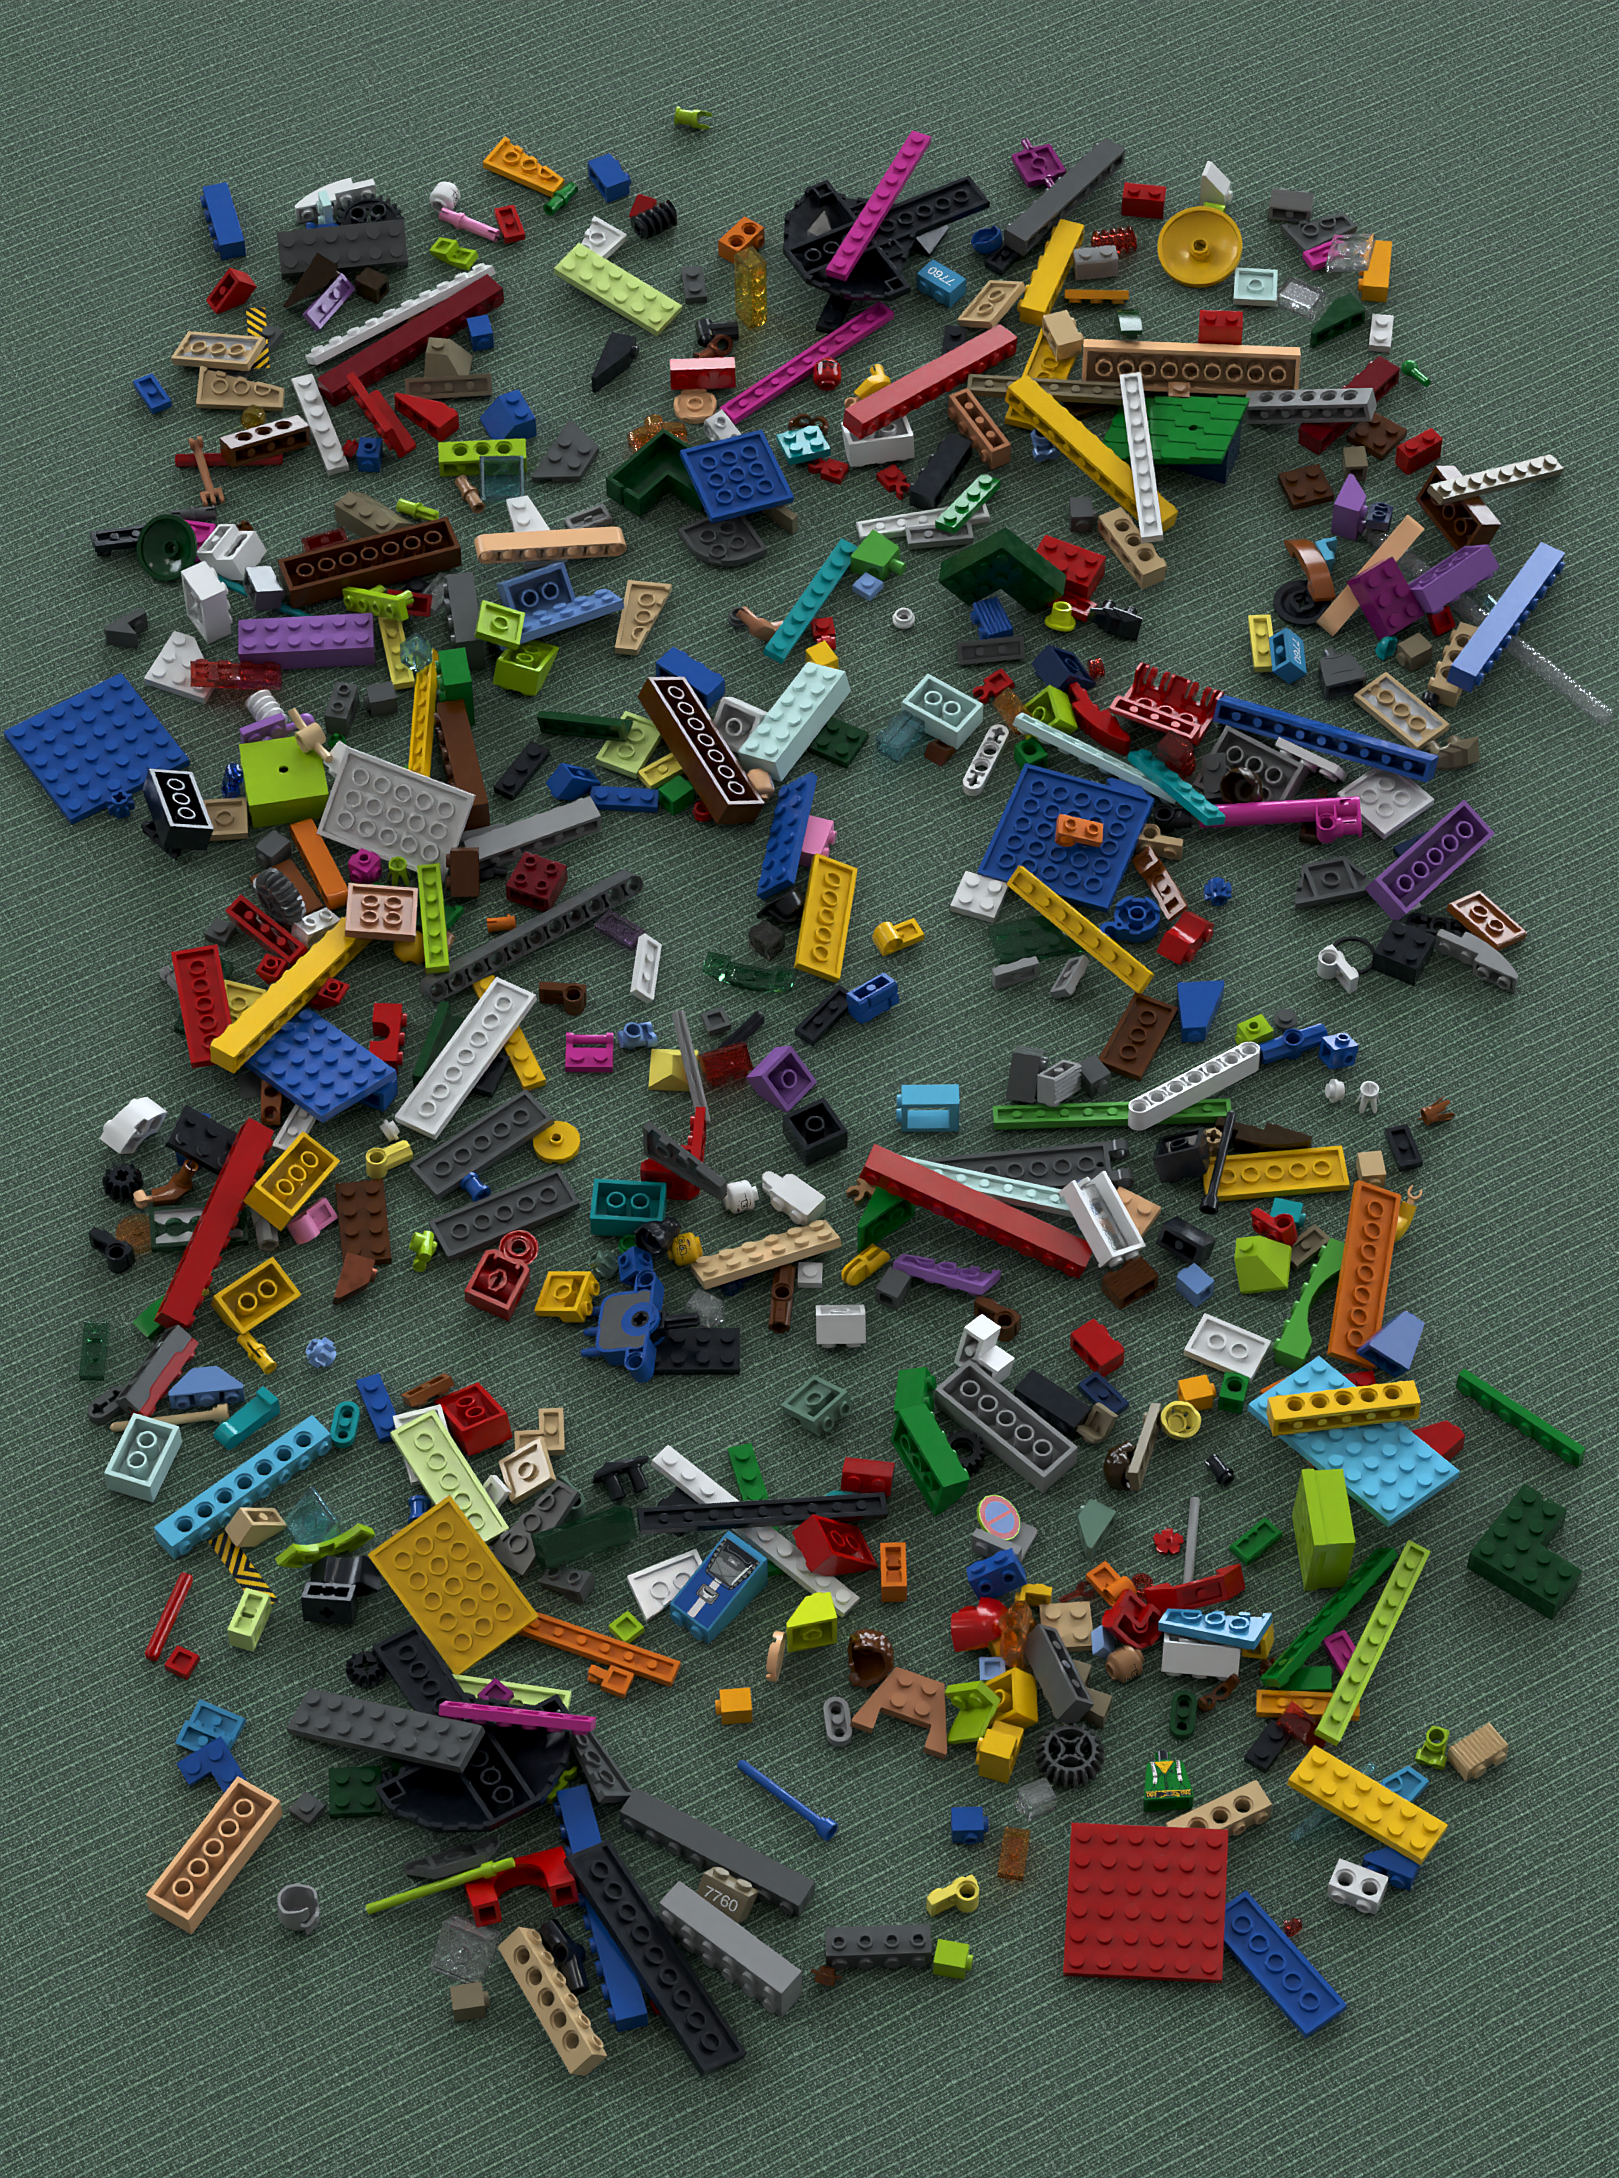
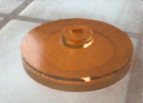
[116,1214,160,1253]

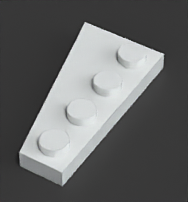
[506,495,568,570]

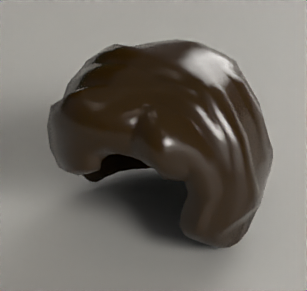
[1220,766,1264,804]
[1103,1441,1136,1491]

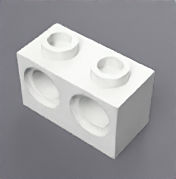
[1327,1858,1389,1915]

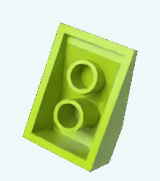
[493,640,559,696]

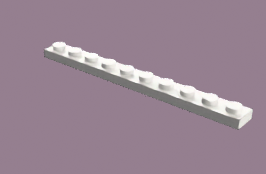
[305,263,496,365]
[1120,372,1164,543]
[651,1445,860,1618]

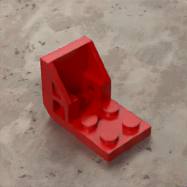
[640,1107,706,1201]

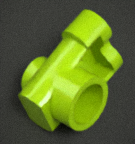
[409,1231,437,1272]
[1414,1726,1450,1770]

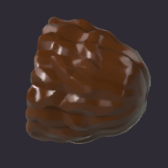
[847,1628,895,1688]

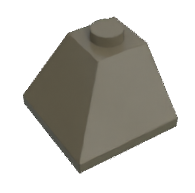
[424,337,473,377]

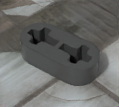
[87,1386,124,1425]

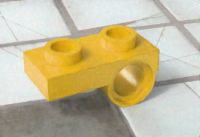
[872,918,925,957]

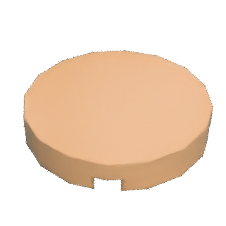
[674,389,717,424]
[766,1631,786,1683]

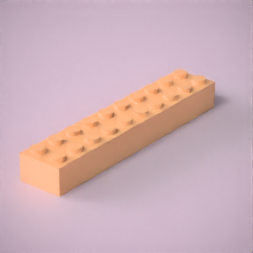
[1082,339,1301,395]

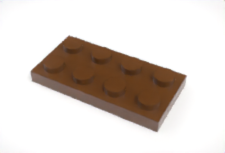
[1098,992,1178,1082]
[335,1179,392,1265]

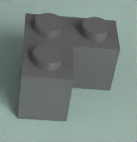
[1006,1045,1049,1103]

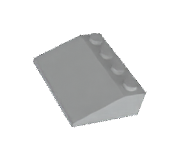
[1193,725,1309,825]

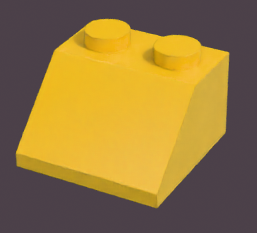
[984,1667,1038,1730]

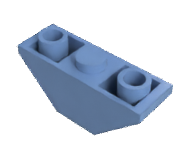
[169,1366,245,1409]

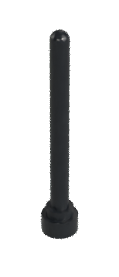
[1199,1110,1236,1215]

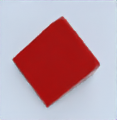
[629,194,657,218]

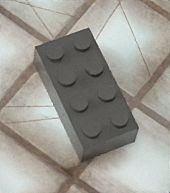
[443,572,486,670]

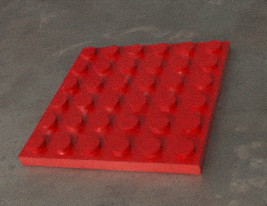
[1063,1823,1228,1983]

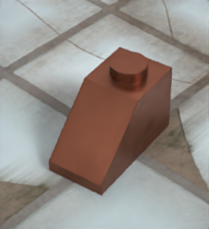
[332,1252,378,1305]

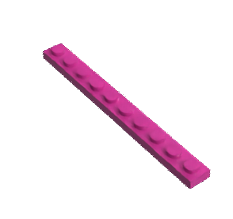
[826,131,931,281]
[720,301,894,425]

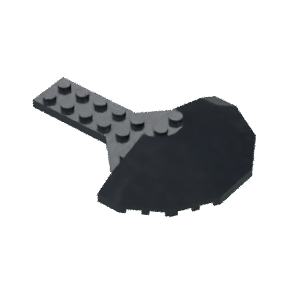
[783,175,990,301]
[373,1624,571,1833]

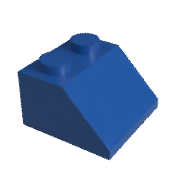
[480,389,537,440]

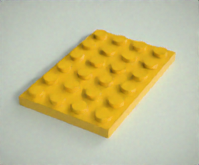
[367,1495,539,1675]

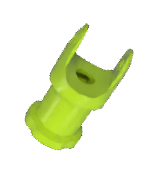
[674,106,713,130]

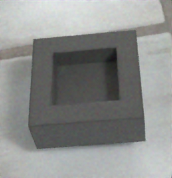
[205,917,237,947]
[701,1007,731,1037]
[289,1791,326,1828]

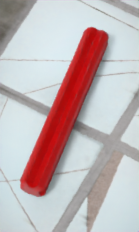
[145,1572,193,1661]

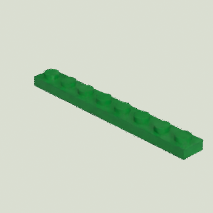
[1260,1548,1398,1687]

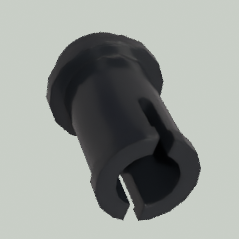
[1205,1454,1234,1486]

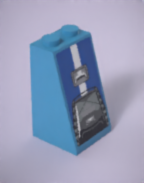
[670,1531,768,1645]

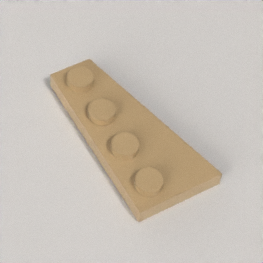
[196,366,285,411]
[615,580,672,655]

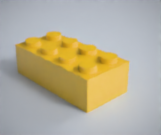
[244,1131,340,1231]

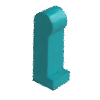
[213,1386,280,1450]

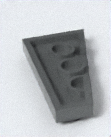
[642,1121,727,1201]
[489,1480,581,1578]
[570,1730,634,1803]

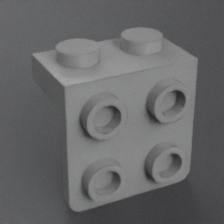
[972,1521,1037,1563]

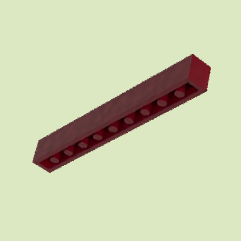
[317,274,504,407]

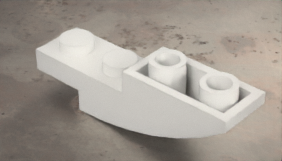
[295,178,377,223]

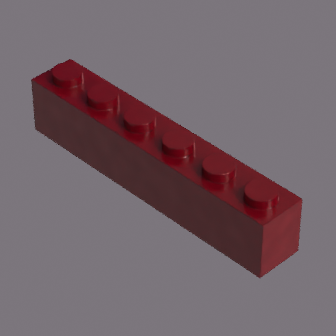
[1298,356,1400,456]

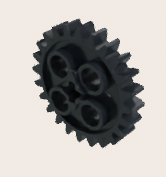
[336,194,404,226]

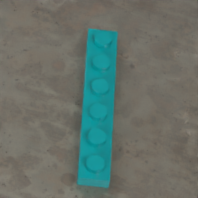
[1127,749,1226,826]

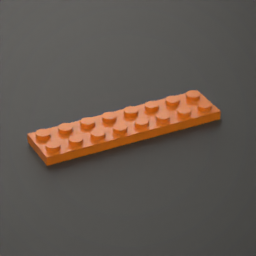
[1327,1180,1401,1370]

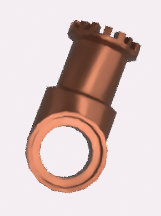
[693,334,733,358]

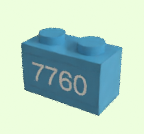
[917,259,966,308]
[1269,628,1307,684]

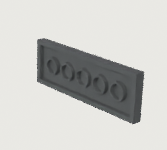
[410,1089,554,1200]
[428,1167,580,1262]

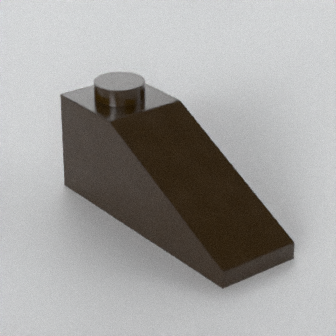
[283,252,340,309]

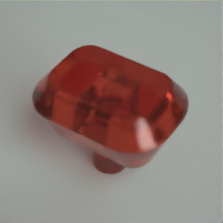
[1283,1918,1302,1937]

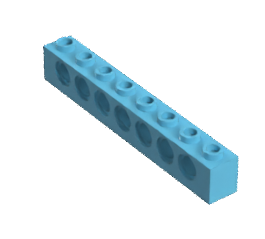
[154,1415,332,1560]

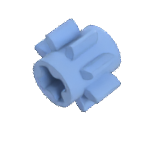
[306,1337,336,1369]

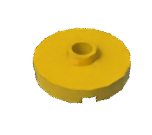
[533,1121,581,1164]

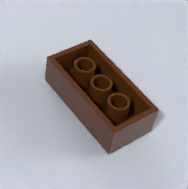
[1415,466,1501,551]

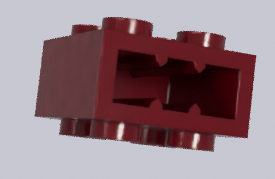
[505,852,568,912]

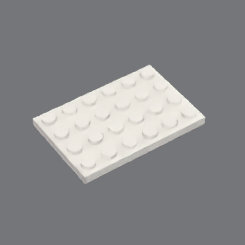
[316,747,476,882]

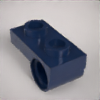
[1365,502,1394,531]

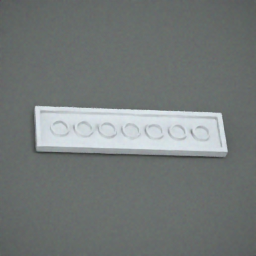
[394,977,537,1140]

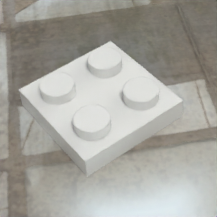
[950,871,1009,923]

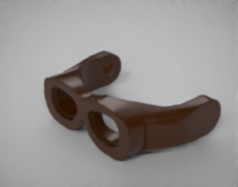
[788,414,829,436]
[1197,1673,1240,1713]

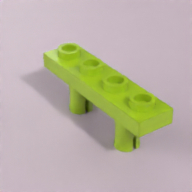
[342,585,414,621]

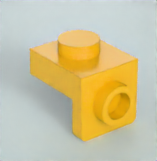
[1014,1584,1052,1617]

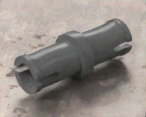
[171,505,217,522]

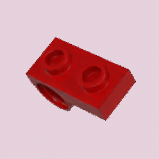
[1250,1207,1298,1247]

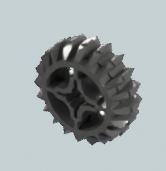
[253,867,306,928]
[1035,1722,1105,1789]

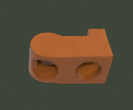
[261,1081,284,1125]

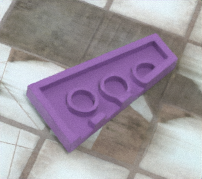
[893,1254,1001,1296]

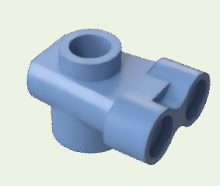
[1030,428,1060,462]
[617,1022,658,1050]

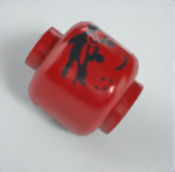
[813,357,841,391]

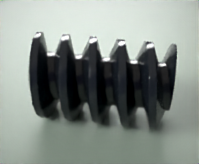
[630,200,678,239]

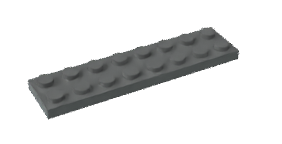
[286,1688,485,1773]

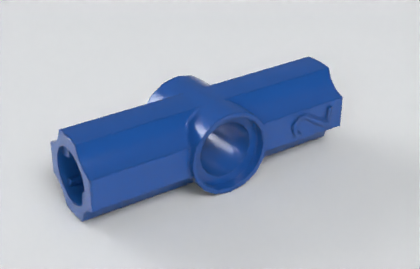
[1258,1023,1328,1065]

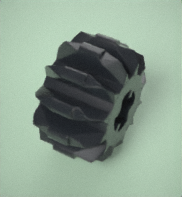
[102,1161,144,1203]

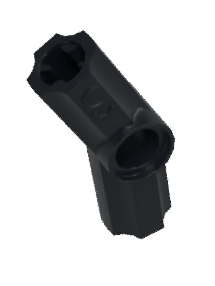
[538,1919,590,1996]

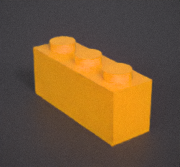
[1358,239,1392,303]

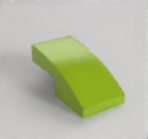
[429,237,479,271]

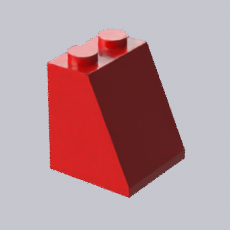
[1197,310,1243,345]

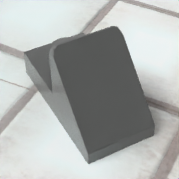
[104,607,148,648]

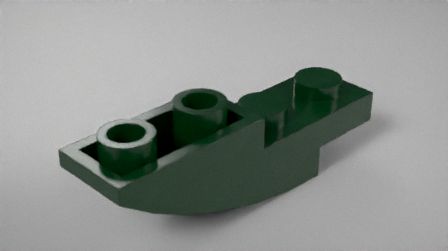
[1114,309,1143,340]

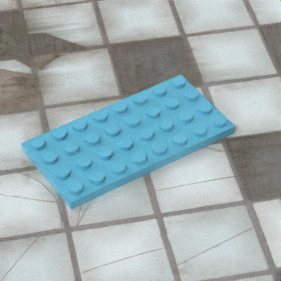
[1247,1356,1460,1527]

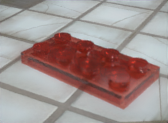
[190,659,282,690]

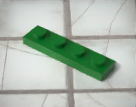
[935,473,1001,535]

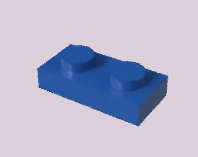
[133,373,172,414]

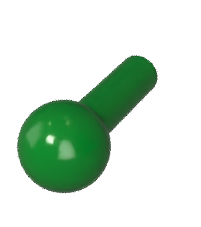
[1401,360,1431,387]

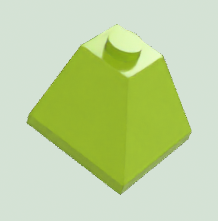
[1234,1236,1292,1295]

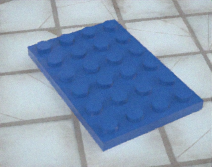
[243,1008,397,1123]

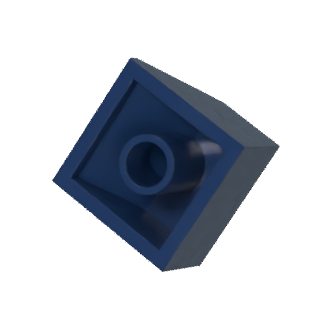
[1031,645,1096,694]

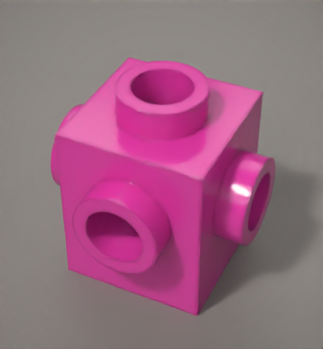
[348,848,382,885]

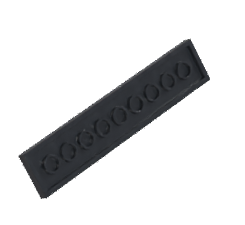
[563,1839,747,2077]

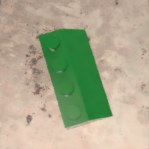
[890,1403,970,1516]

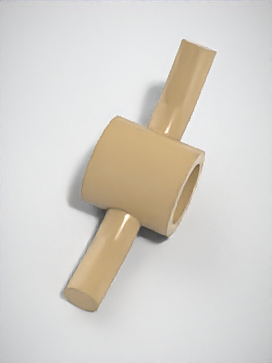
[288,708,333,763]

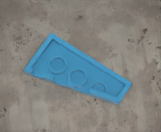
[1158,1609,1272,1650]

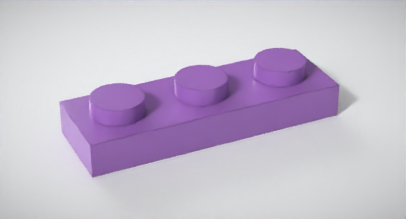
[302,273,355,331]

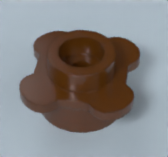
[811,1965,842,1986]

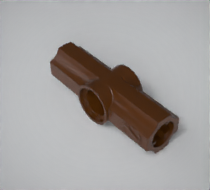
[768,1263,796,1334]

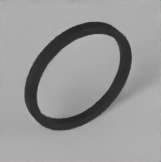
[1333,936,1375,975]

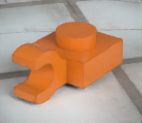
[587,1664,634,1699]

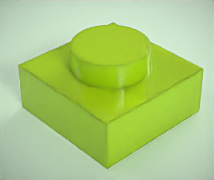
[608,1611,644,1644]

